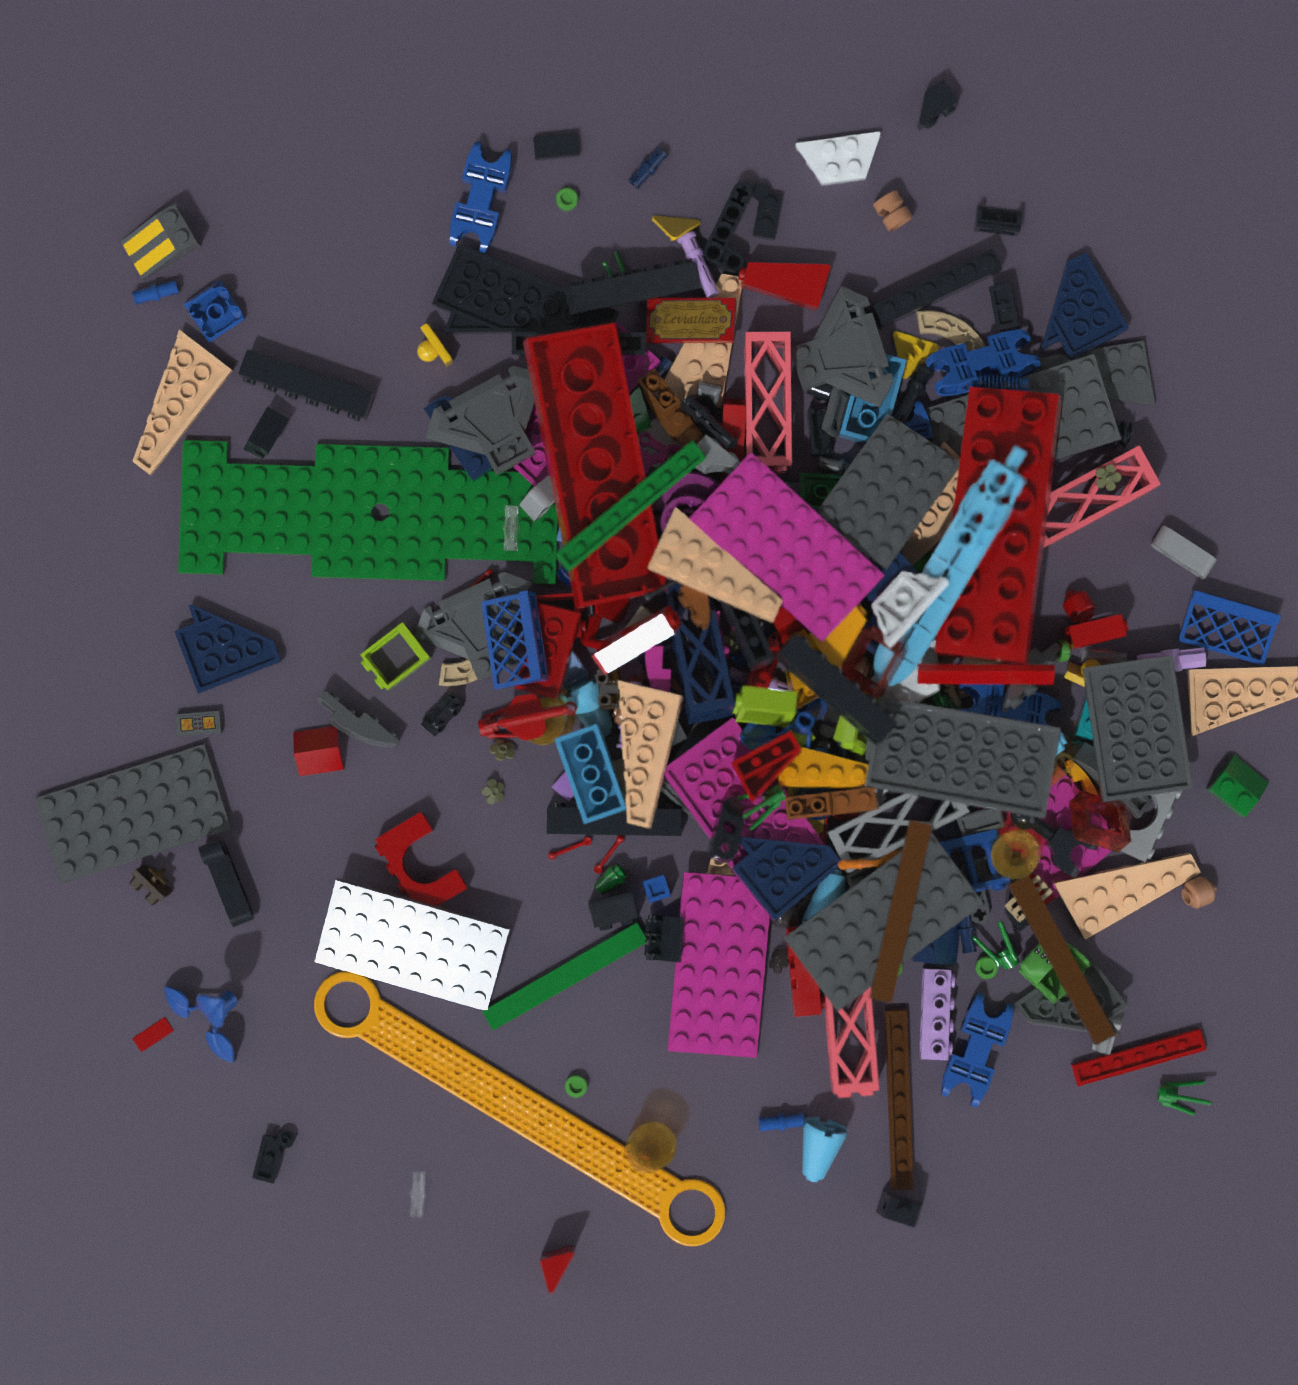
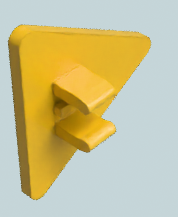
[652,215,700,241]
[893,331,940,379]

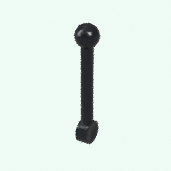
[644,580,679,601]

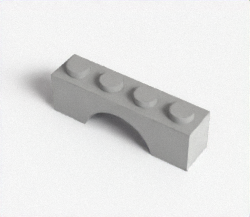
[695,435,741,475]
[1118,791,1182,862]

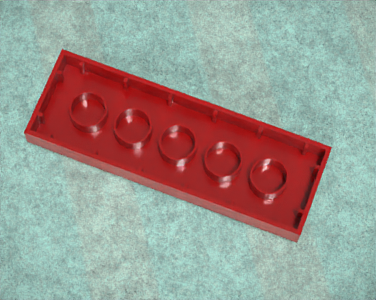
[523,323,668,608]
[934,387,1062,664]

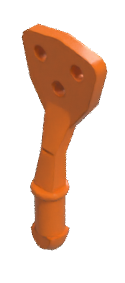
[838,848,903,870]

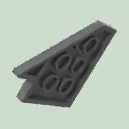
[1014,953,1128,1038]

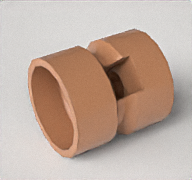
[873,190,913,232]

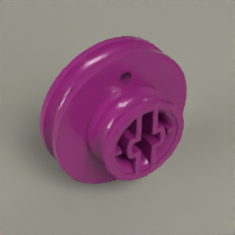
[651,471,721,543]

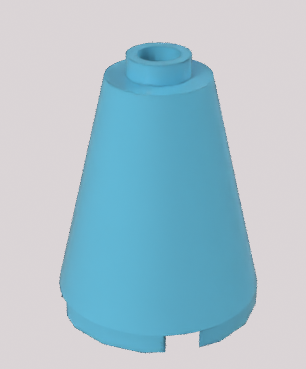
[560,674,613,737]
[802,870,846,923]
[802,1116,848,1182]

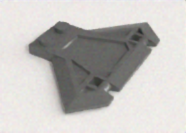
[791,286,894,408]
[425,366,536,475]
[414,572,532,681]

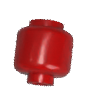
[1062,590,1096,624]

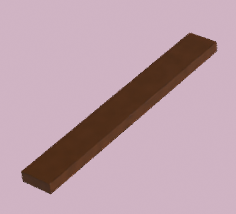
[869,820,932,1003]
[1008,874,1116,1046]
[884,1009,914,1190]

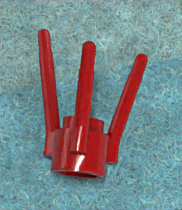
[478,705,519,739]

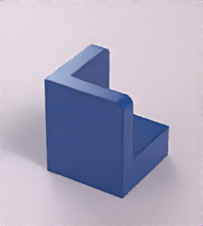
[643,875,671,903]

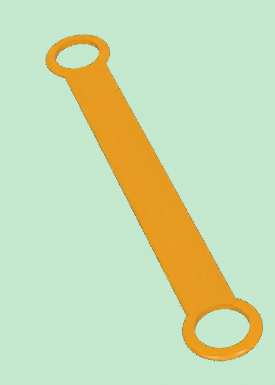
[314,971,726,1246]

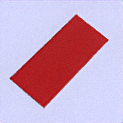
[132,1017,174,1052]

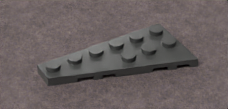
[1026,341,1155,407]

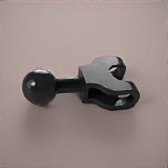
[1010,812,1099,878]

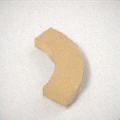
[916,311,987,351]
[439,636,513,686]

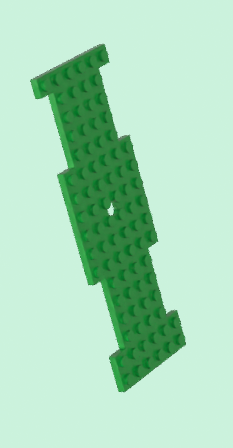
[178,440,558,585]

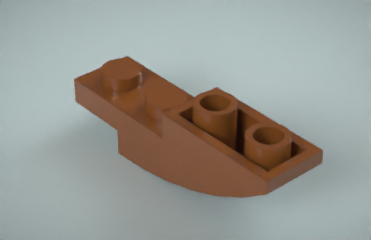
[637,369,705,447]
[678,583,709,630]
[785,787,879,820]

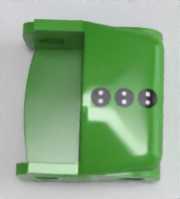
[1018,943,1090,1004]

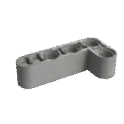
[520,476,555,522]

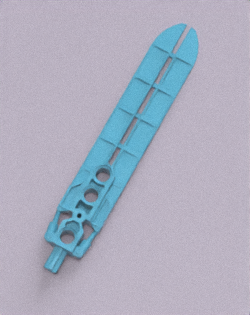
[874,446,1027,686]

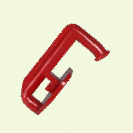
[580,598,630,650]
[497,694,577,740]

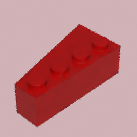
[785,925,825,1017]

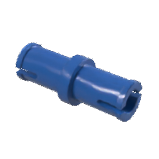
[132,280,179,305]
[758,1112,804,1132]

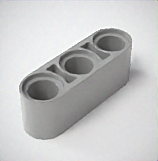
[1151,526,1217,579]

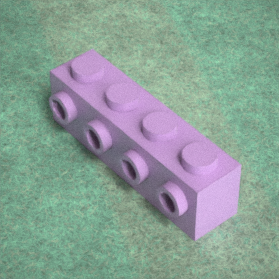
[919,968,955,1060]

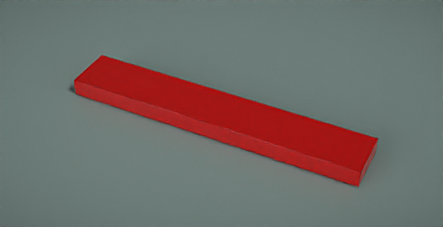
[917,664,1055,685]
[1071,1028,1207,1087]

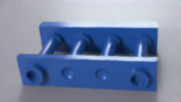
[939,829,1010,892]

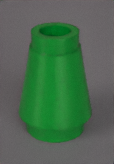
[594,863,628,895]

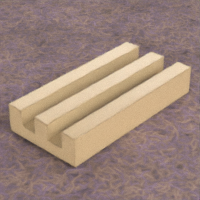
[1004,875,1053,922]

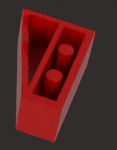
[731,731,802,804]

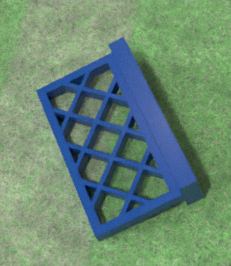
[1178,589,1281,666]
[481,590,549,690]

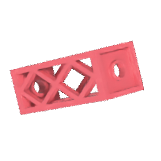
[745,332,792,475]
[1043,445,1161,548]
[823,987,879,1098]

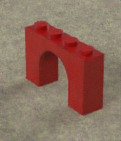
[374,812,468,906]

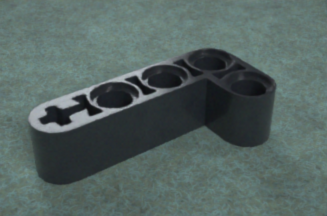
[704,182,752,275]
[198,838,255,927]

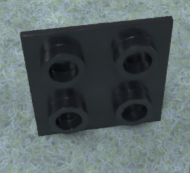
[644,915,683,963]

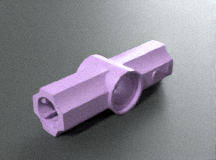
[1136,648,1206,672]

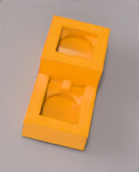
[1064,760,1099,800]

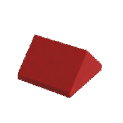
[293,726,344,776]
[540,1245,576,1294]

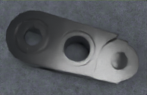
[708,797,744,863]

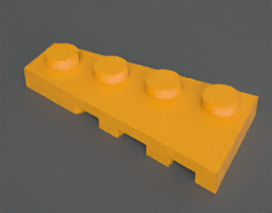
[779,747,869,789]

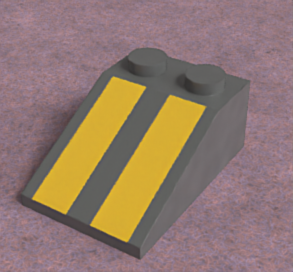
[121,204,200,280]

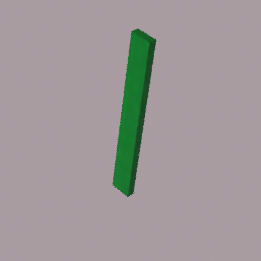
[554,440,707,572]
[482,923,647,1031]

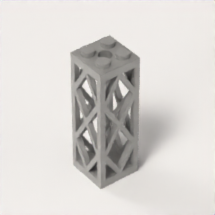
[827,793,971,873]

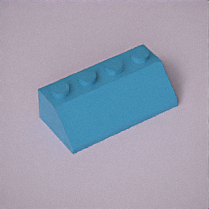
[838,354,907,444]
[554,723,626,824]

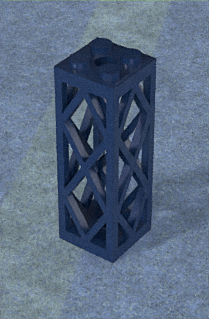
[662,580,735,724]

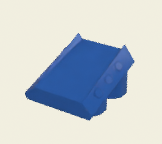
[184,280,246,342]

